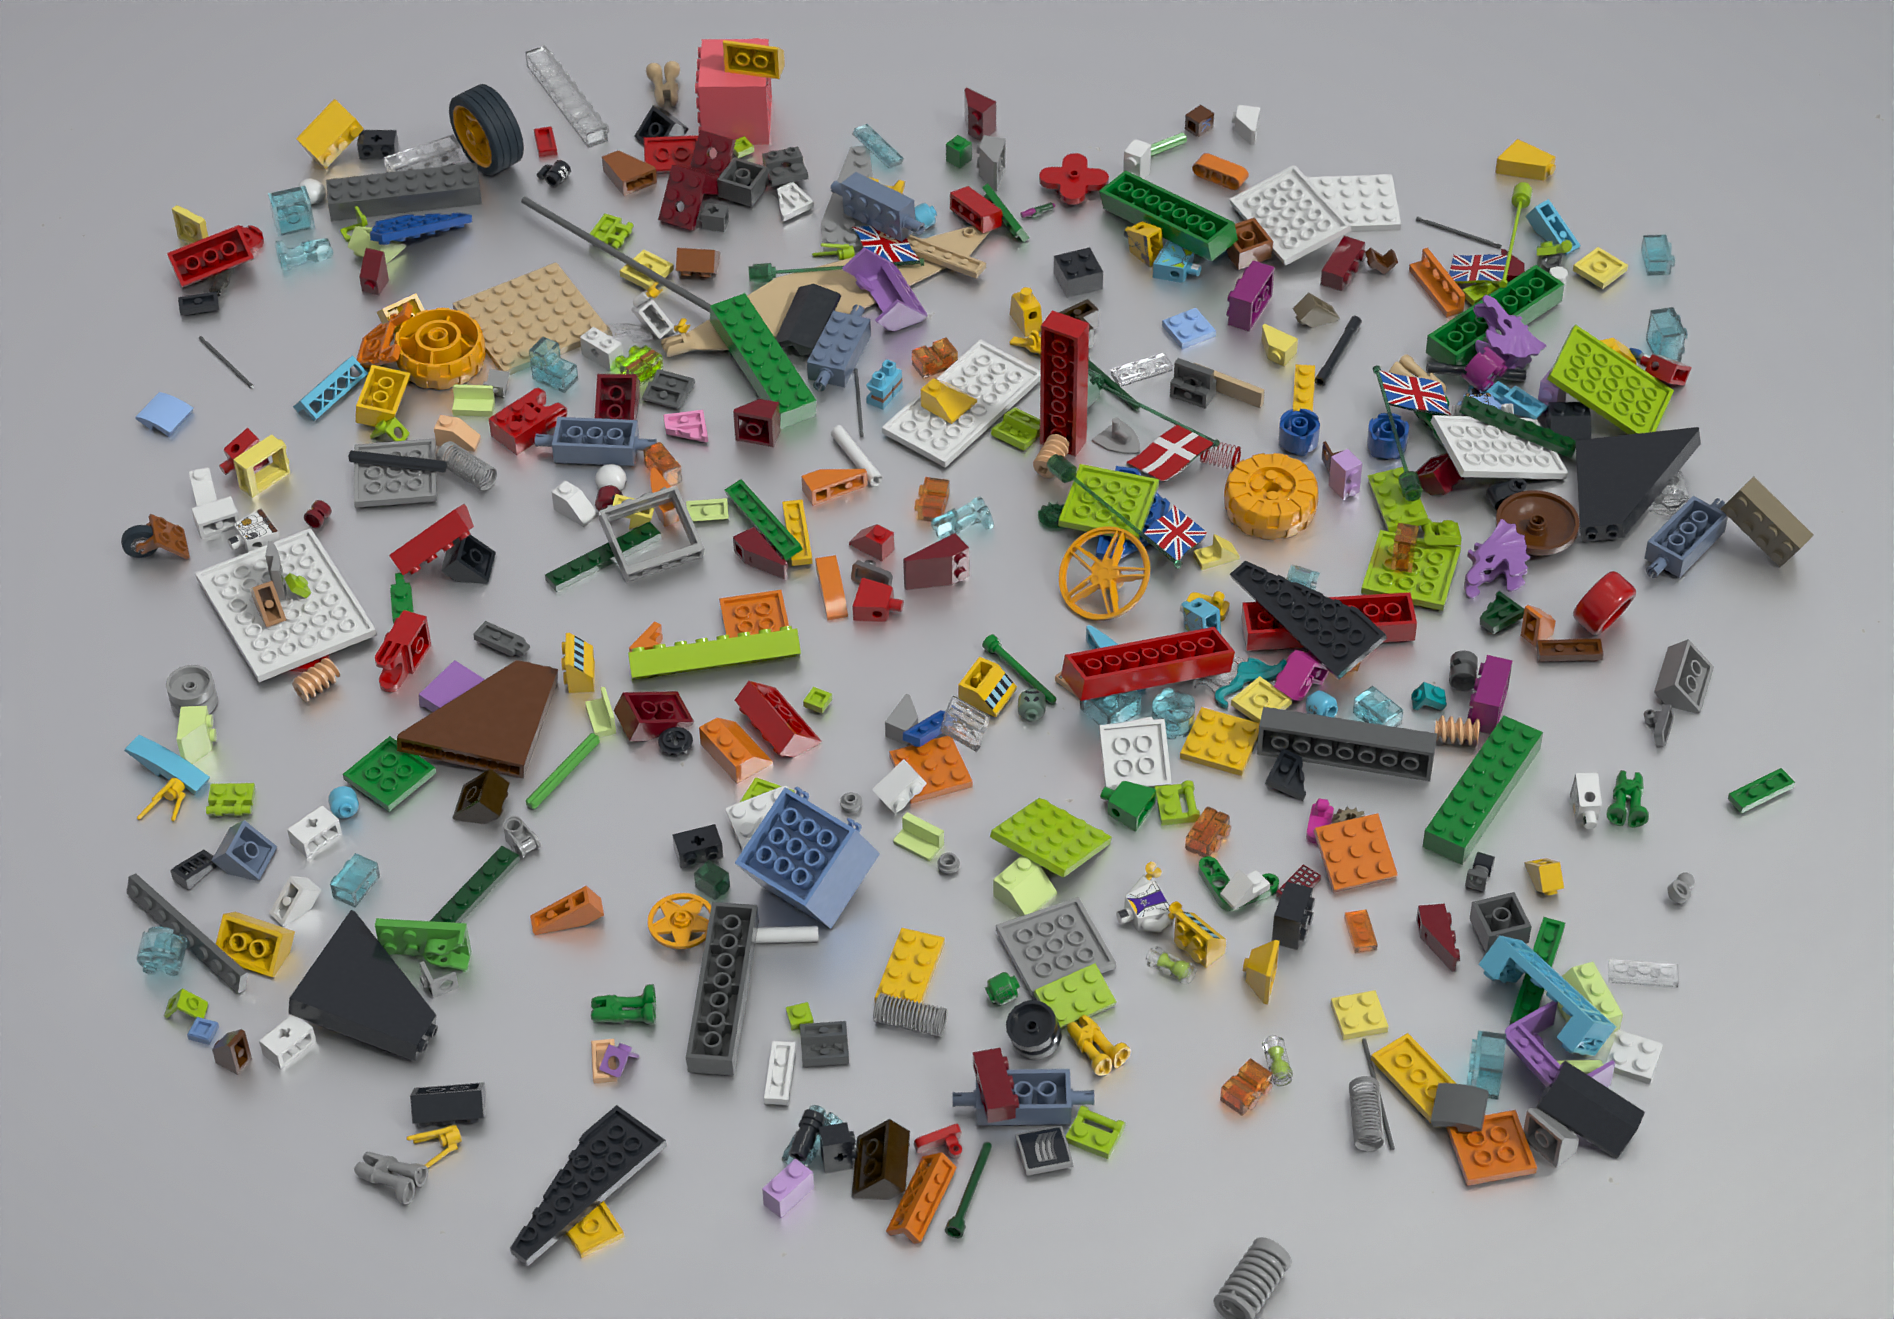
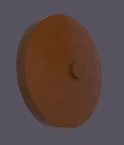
[1495,490,1580,556]

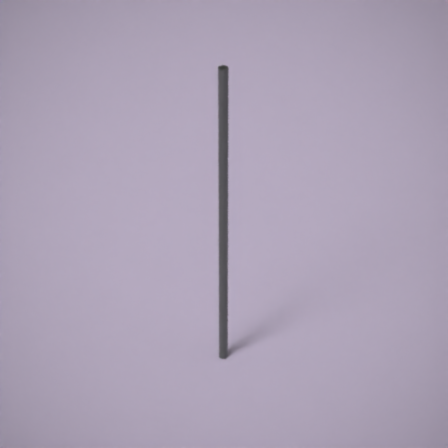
[521,197,711,313]

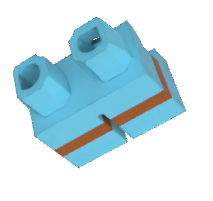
[866,360,903,410]

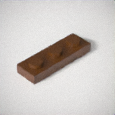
[1536,639,1604,661]

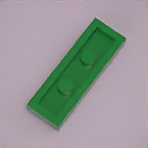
[1728,768,1795,814]

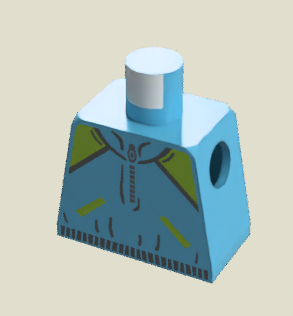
[1153,241,1201,283]
[1180,598,1221,634]

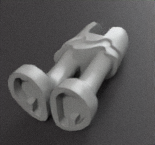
[354,1152,428,1205]

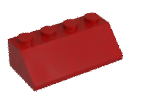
[167,225,254,288]
[389,504,474,575]
[734,681,822,758]

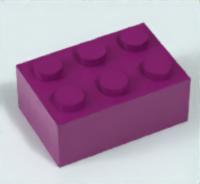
[1226,260,1274,332]
[1467,655,1513,734]

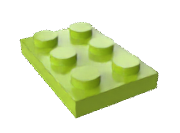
[1034,963,1117,1030]

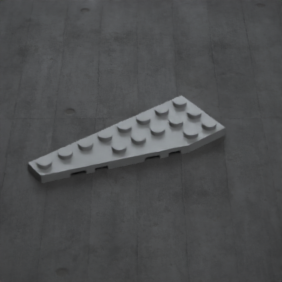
[821,146,873,252]

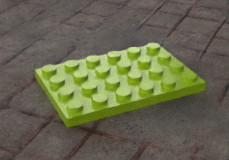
[1547,324,1674,434]

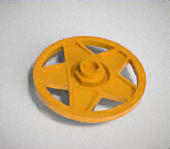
[648,893,711,949]

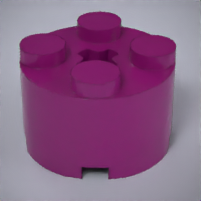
[1461,346,1508,392]

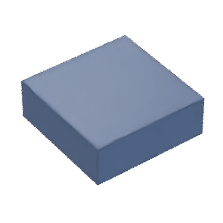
[187,1017,219,1045]

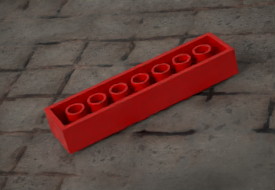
[1040,310,1089,457]
[1241,592,1417,651]
[1061,627,1235,701]

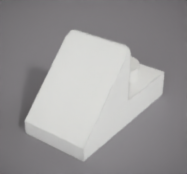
[1220,869,1270,910]

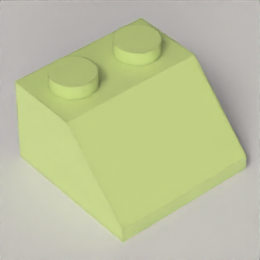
[348,226,407,264]
[176,706,217,764]
[993,855,1057,916]

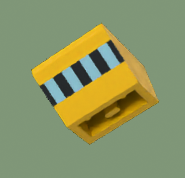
[561,633,595,693]
[958,657,1017,717]
[1174,911,1226,968]

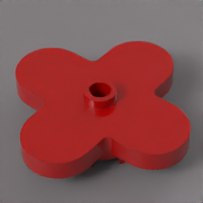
[1039,153,1109,205]

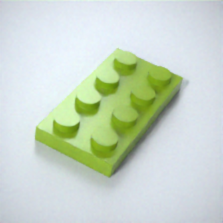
[1367,466,1429,532]

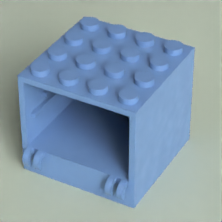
[735,787,880,929]

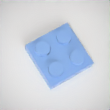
[1162,308,1216,349]

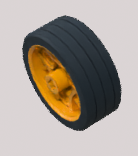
[449,84,524,175]

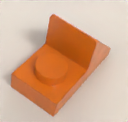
[629,621,663,652]

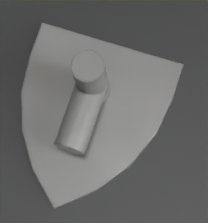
[1092,417,1140,454]

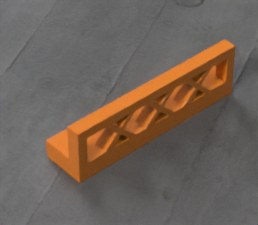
[1409,247,1466,318]
[886,1152,957,1244]

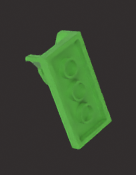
[375,918,472,972]

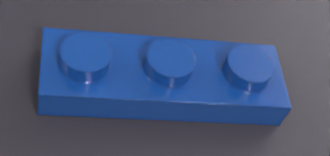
[902,710,958,747]

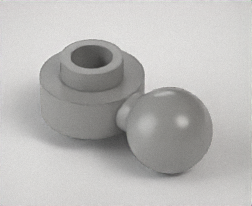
[1667,872,1695,904]

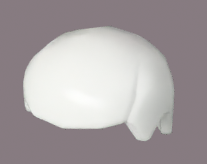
[296,179,326,206]
[595,464,627,490]

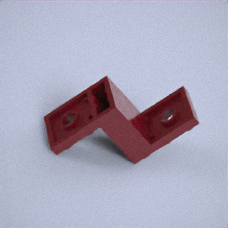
[658,130,736,230]

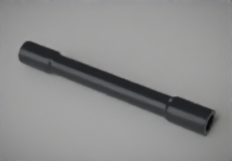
[1315,316,1362,386]
[1426,361,1526,382]

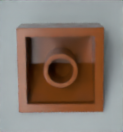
[1226,218,1274,270]
[676,248,720,277]

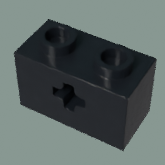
[357,130,399,159]
[672,824,723,868]
[819,1122,857,1174]

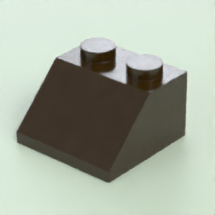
[452,769,510,824]

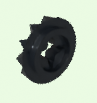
[658,727,693,756]

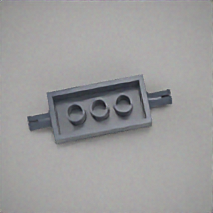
[830,172,925,242]
[807,304,871,391]
[535,417,657,466]
[1644,496,1728,578]
[952,1069,1094,1125]

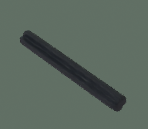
[348,450,447,473]

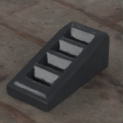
[170,849,217,890]

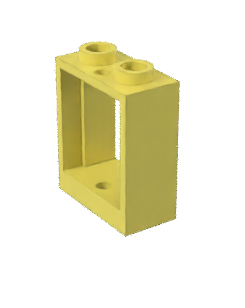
[233,434,290,498]

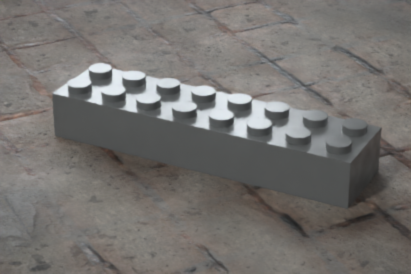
[326,163,482,221]
[1257,707,1437,782]
[686,902,759,1076]

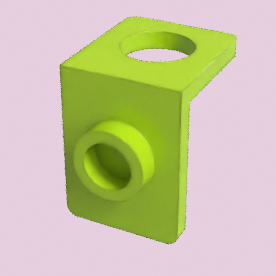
[340,206,368,242]
[370,417,409,442]
[164,988,208,1019]

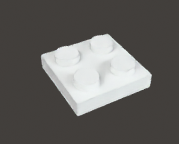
[1606,1029,1664,1084]

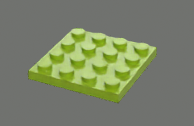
[1058,464,1159,540]
[1361,530,1461,611]
[990,797,1112,878]

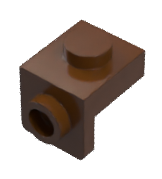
[1365,247,1398,275]

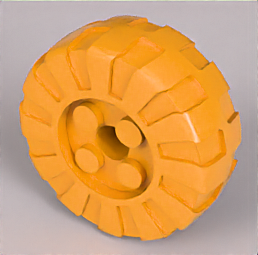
[394,308,485,390]
[1224,453,1319,540]

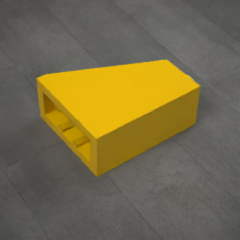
[1495,139,1556,181]

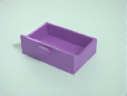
[419,660,485,712]

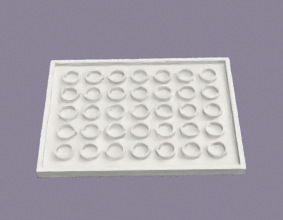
[195,528,377,682]

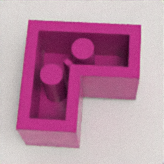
[1274,650,1330,701]

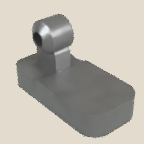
[851,560,893,586]
[1644,704,1674,746]

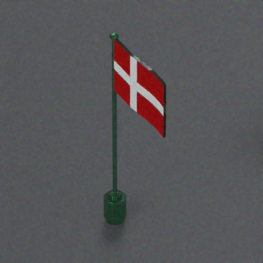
[1088,368,1220,483]

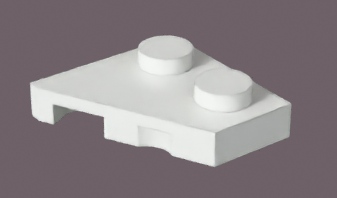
[777,182,814,221]

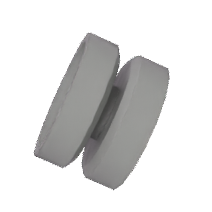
[166,665,218,717]

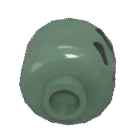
[1018,688,1046,721]

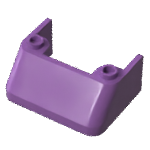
[842,247,928,332]
[1504,1001,1615,1087]

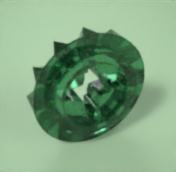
[1038,502,1065,528]

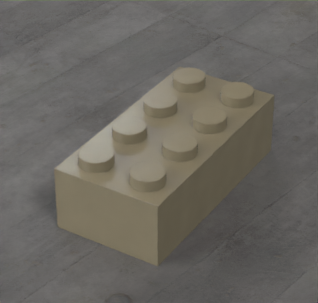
[1721,476,1814,567]

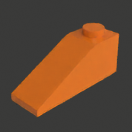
[801,469,868,506]
[530,886,604,935]

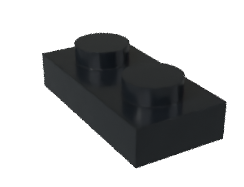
[178,291,220,316]

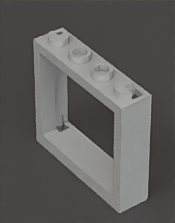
[599,485,704,583]

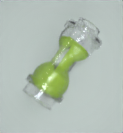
[1146,946,1197,984]
[1262,1035,1293,1086]

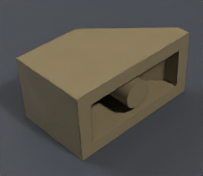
[1292,292,1340,328]

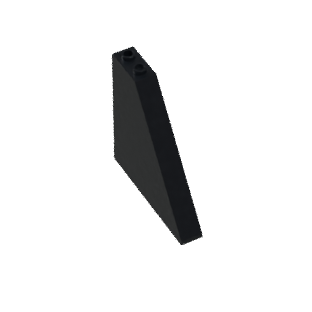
[1575,427,1701,542]
[288,910,438,1061]

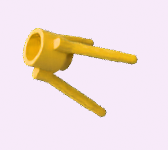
[137,778,186,821]
[406,1124,462,1168]

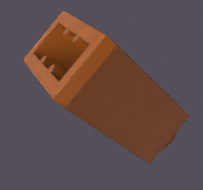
[602,150,657,196]

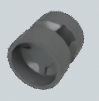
[1449,650,1478,691]

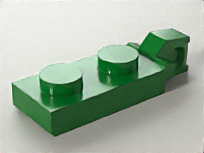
[390,573,414,623]

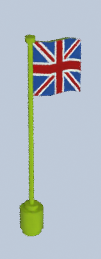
[1449,182,1532,288]

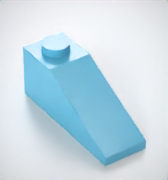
[1525,199,1581,256]

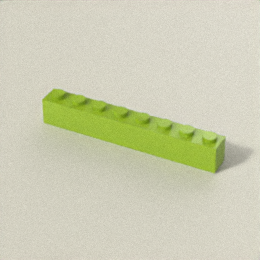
[628,626,801,680]

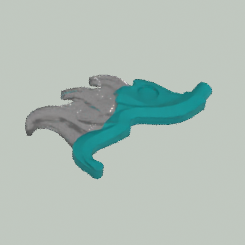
[1193,655,1287,709]

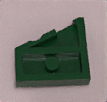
[1480,591,1524,634]

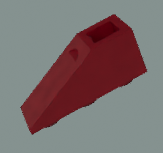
[733,527,788,580]
[1416,904,1460,972]

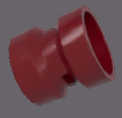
[304,500,332,529]

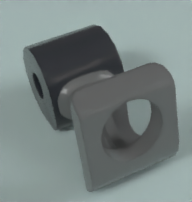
[1465,852,1495,892]

